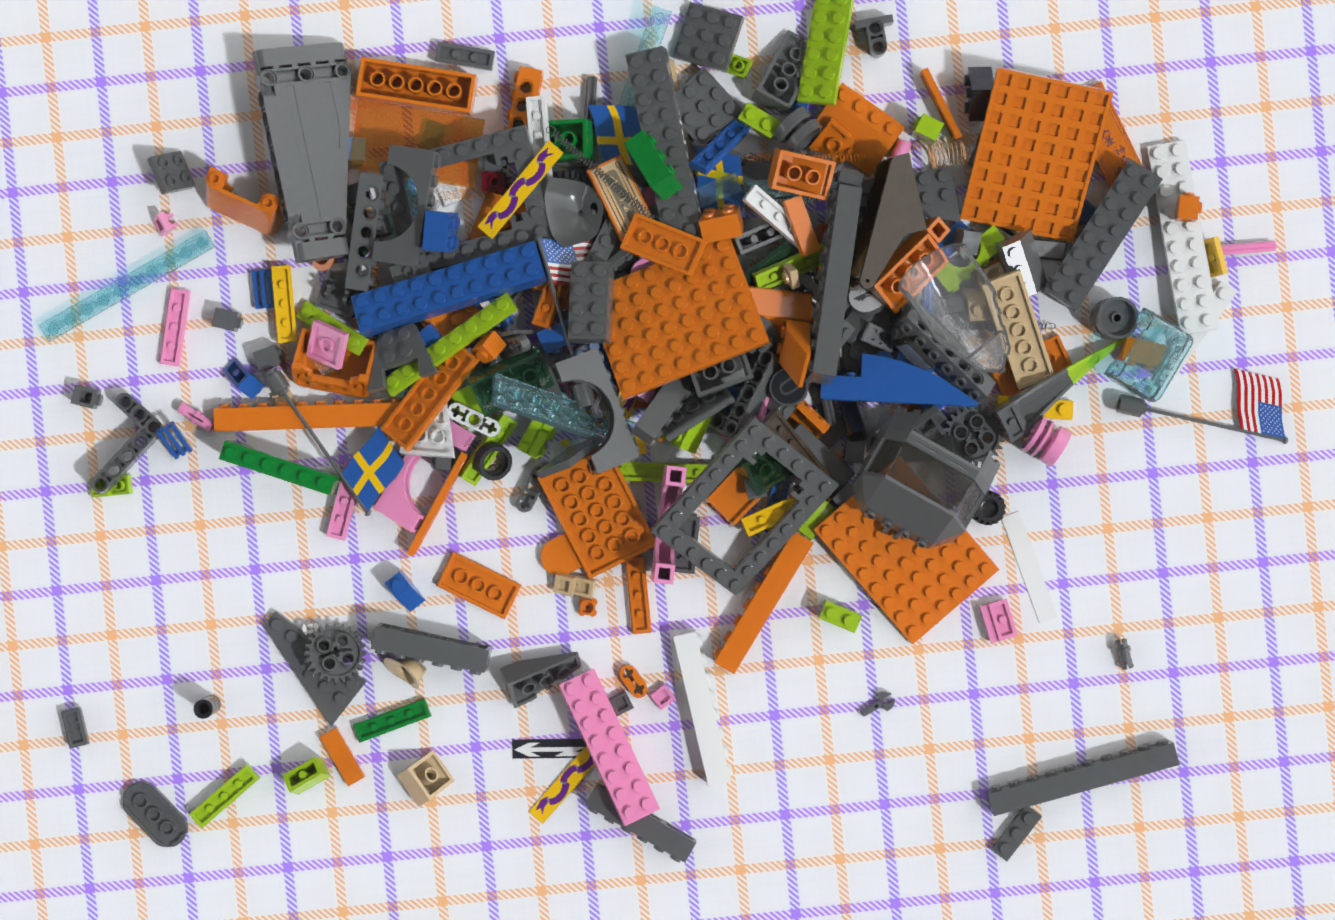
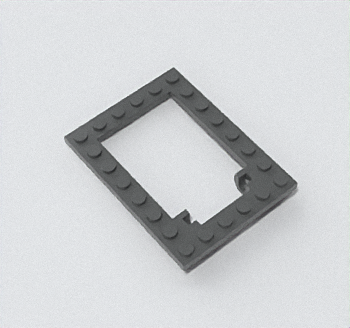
[379,125,554,270]
[650,415,839,596]

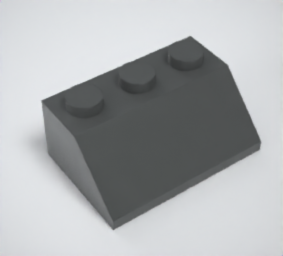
[994,229,1047,296]

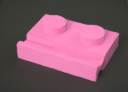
[979,598,1018,644]

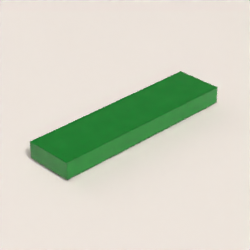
[353,698,432,743]

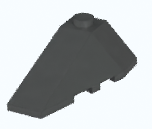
[750,30,805,110]
[500,652,581,708]

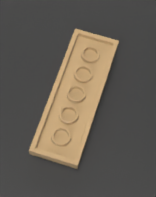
[982,269,1054,390]

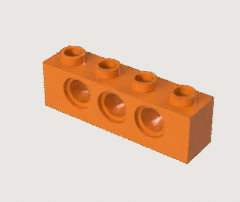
[504,66,544,130]

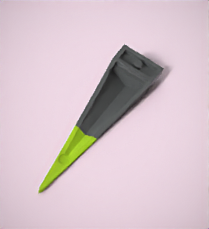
[994,339,1124,442]

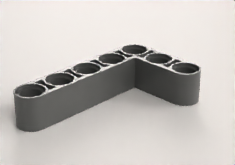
[709,350,782,438]
[91,393,164,494]

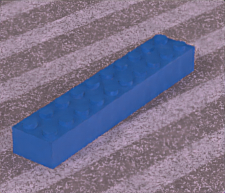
[351,241,549,337]

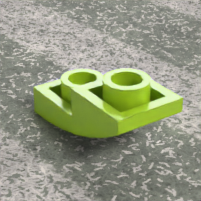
[727,53,753,80]
[89,475,133,498]
[797,500,835,540]

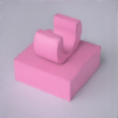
[153,212,178,237]

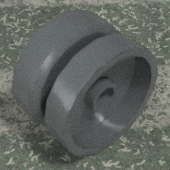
[773,106,822,153]
[1090,297,1139,340]

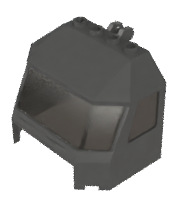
[851,407,1001,549]

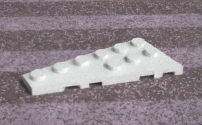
[399,382,455,459]

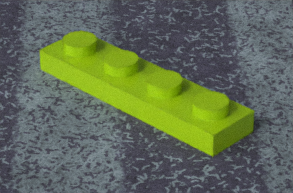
[296,301,369,356]
[458,412,518,486]
[189,763,261,829]

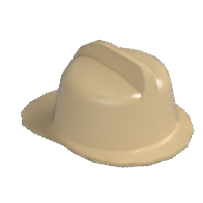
[383,657,426,689]

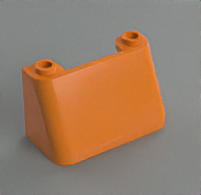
[206,166,283,235]
[291,328,377,398]

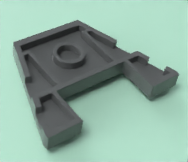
[368,323,439,393]

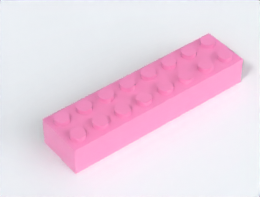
[558,669,660,826]

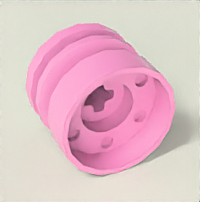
[1022,416,1072,467]

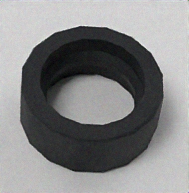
[474,442,512,481]

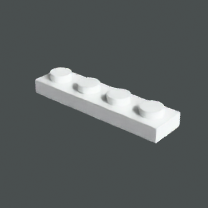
[742,184,798,248]

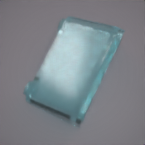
[1104,307,1193,402]

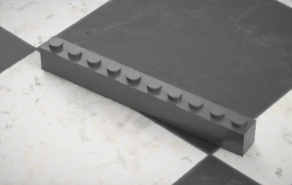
[985,738,1180,816]

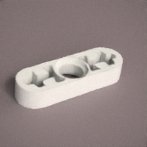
[448,403,501,437]

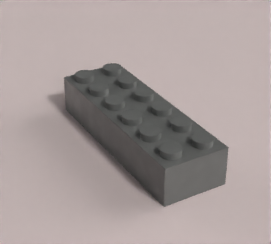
[371,623,492,675]

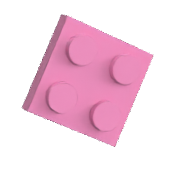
[306,319,349,370]

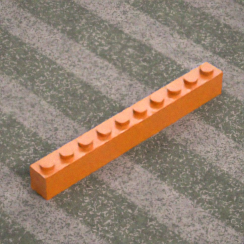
[213,399,402,432]

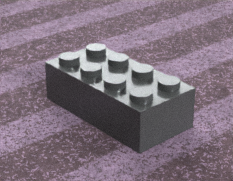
[568,262,615,344]

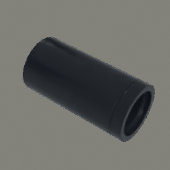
[839,401,867,442]
[193,695,221,719]

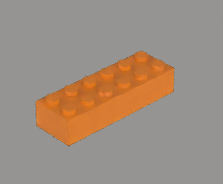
[355,57,478,116]

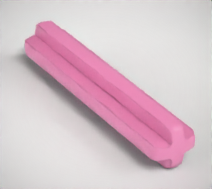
[1221,241,1276,255]

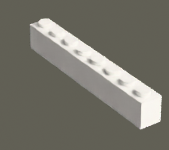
[673,630,733,787]

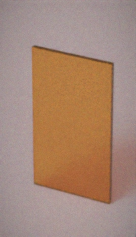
[348,98,485,189]

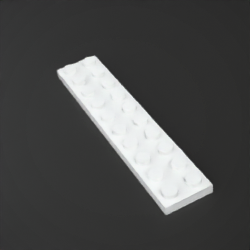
[1146,140,1220,336]

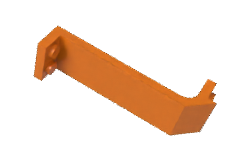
[704,400,831,528]

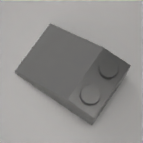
[690,353,754,398]

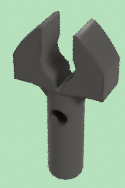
[860,691,895,717]

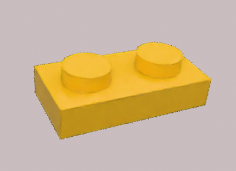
[1204,236,1228,278]

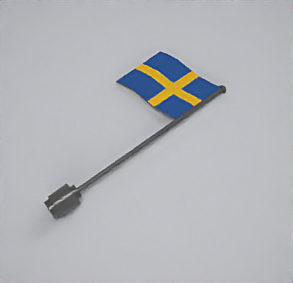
[479,105,641,172]
[691,141,865,217]
[263,367,405,516]

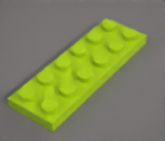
[797,0,854,106]

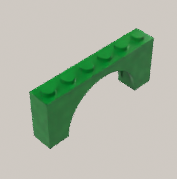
[219,440,341,495]

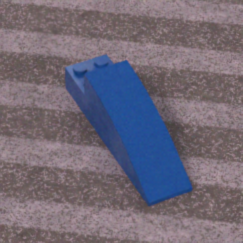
[820,353,978,407]

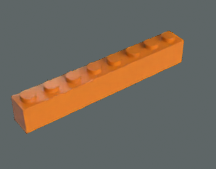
[713,532,813,674]

